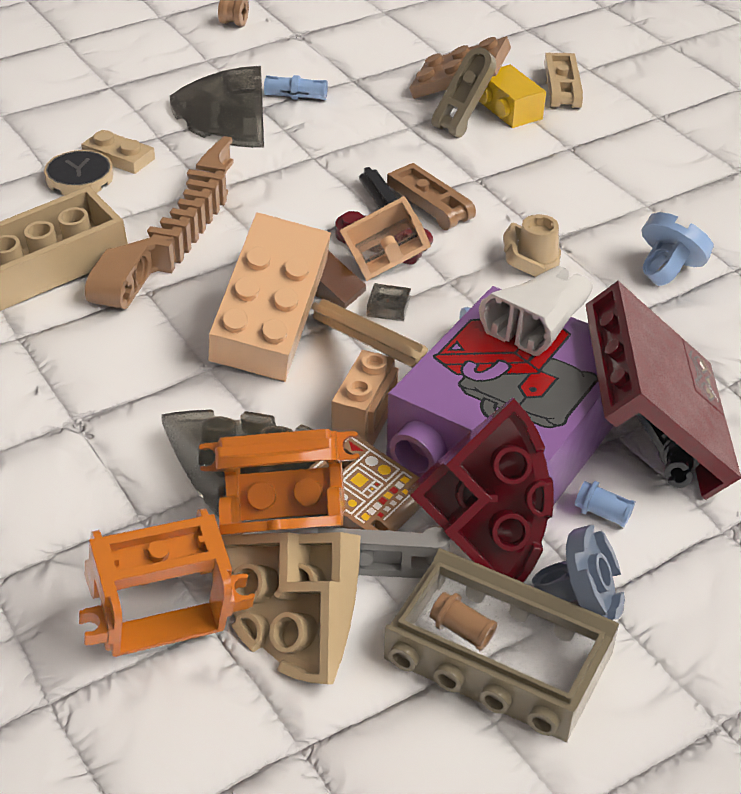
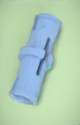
[264,75,328,100]

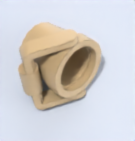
[503,214,561,277]

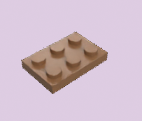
[409,36,511,99]

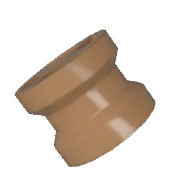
[218,0,249,27]

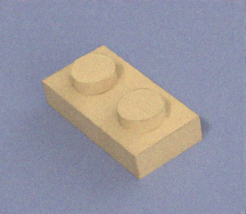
[81,130,155,174]

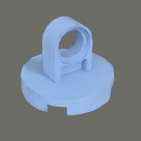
[641,212,714,286]

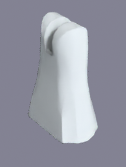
[479,266,593,356]

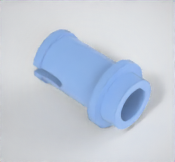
[575,481,636,528]

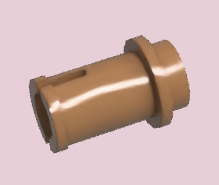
[429,592,498,651]

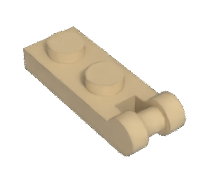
[544,53,583,108]

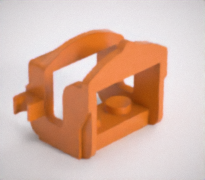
[199,429,360,535]
[79,508,255,657]

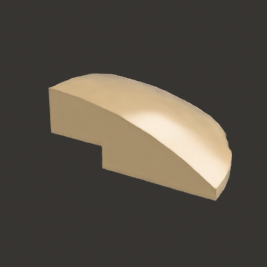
[211,532,361,684]

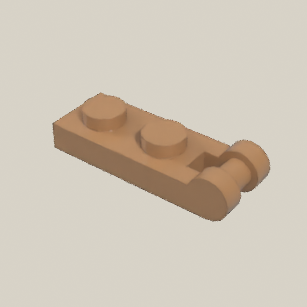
[387,163,476,230]

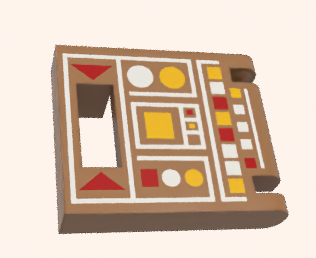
[308,437,421,531]

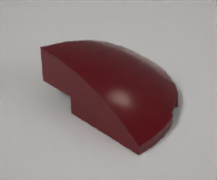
[407,398,554,583]

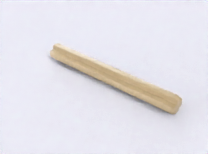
[311,299,428,368]

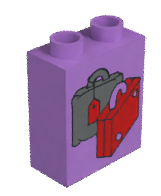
[386,286,614,506]

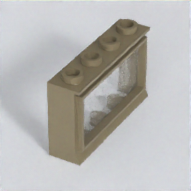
[384,548,620,742]

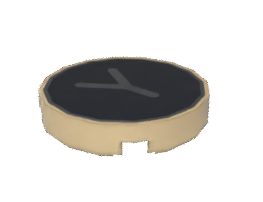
[44,150,114,195]

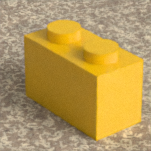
[479,64,546,128]

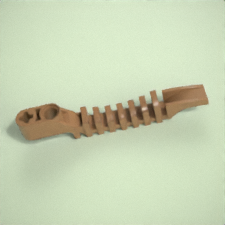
[85,136,234,309]

